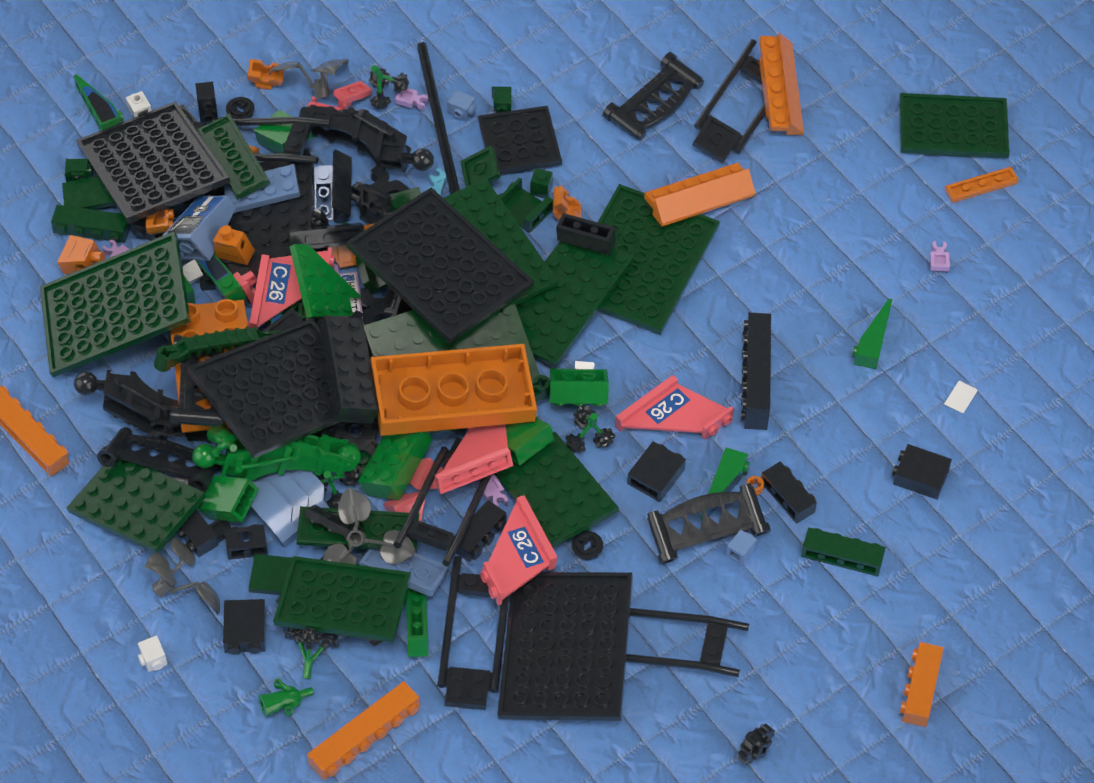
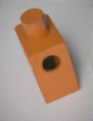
[213,225,255,265]
[57,235,106,274]

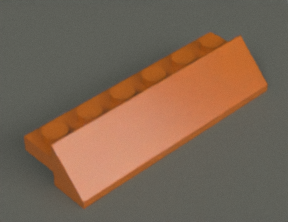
[759,33,804,135]
[644,163,756,226]

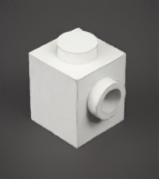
[126,91,152,118]
[138,635,167,672]

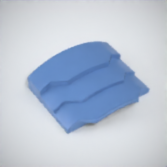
[250,470,329,547]

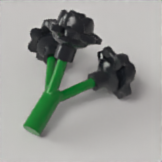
[369,65,409,110]
[565,405,615,453]
[314,467,359,508]
[285,628,339,679]

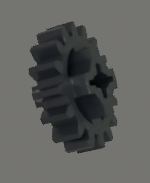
[738,723,775,765]

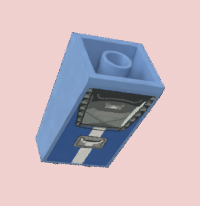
[163,195,236,261]

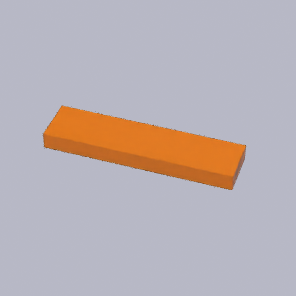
[944,167,1019,203]

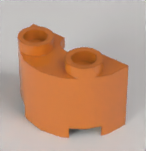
[248,59,284,90]
[553,185,581,220]
[146,208,174,234]

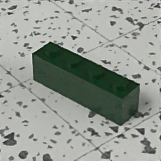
[51,205,131,243]
[801,527,886,577]

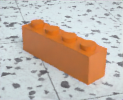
[900,642,944,727]

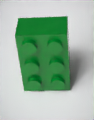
[550,369,609,406]

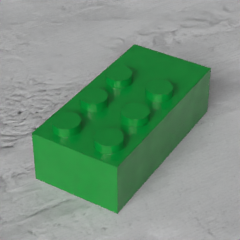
[358,432,433,500]

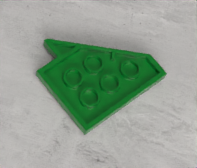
[290,244,361,319]

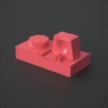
[333,81,372,108]
[233,271,257,306]

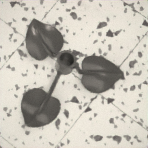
[269,59,349,98]
[323,488,415,564]
[145,537,220,615]

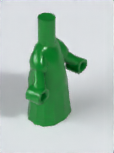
[207,422,238,457]
[258,678,314,718]

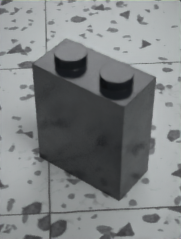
[627,441,686,502]
[892,444,952,500]
[223,599,266,654]

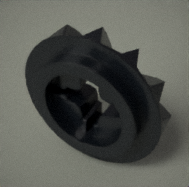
[226,97,255,119]
[312,209,330,227]
[572,531,603,560]

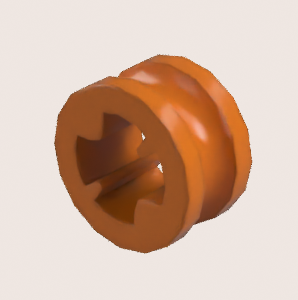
[746,476,764,496]

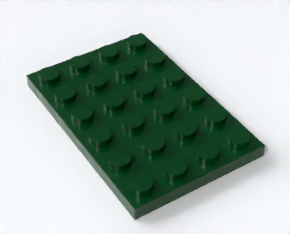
[899,93,1010,158]
[493,431,619,548]
[66,459,206,553]
[273,556,411,642]

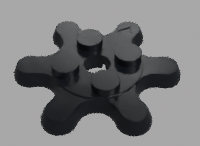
[319,418,380,457]

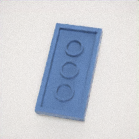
[224,164,301,213]
[359,549,449,597]

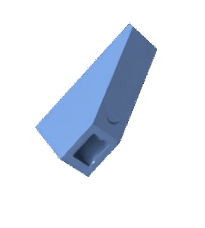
[314,165,334,220]

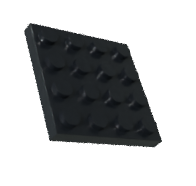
[478,105,562,174]

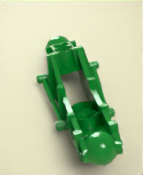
[192,434,361,482]

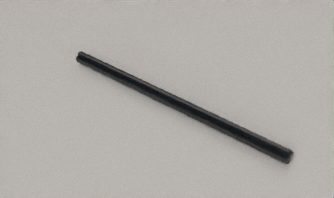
[417,42,460,194]

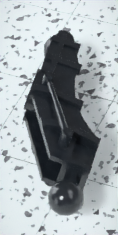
[299,104,434,173]
[74,370,230,444]

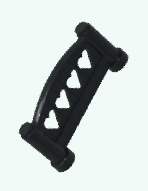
[602,52,704,140]
[170,335,225,427]
[97,427,221,493]
[647,483,771,564]

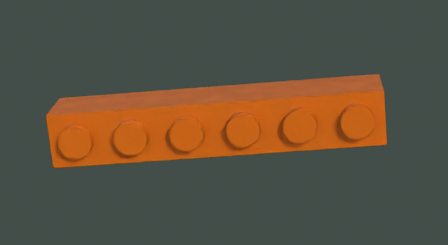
[0,386,69,477]
[307,681,420,780]

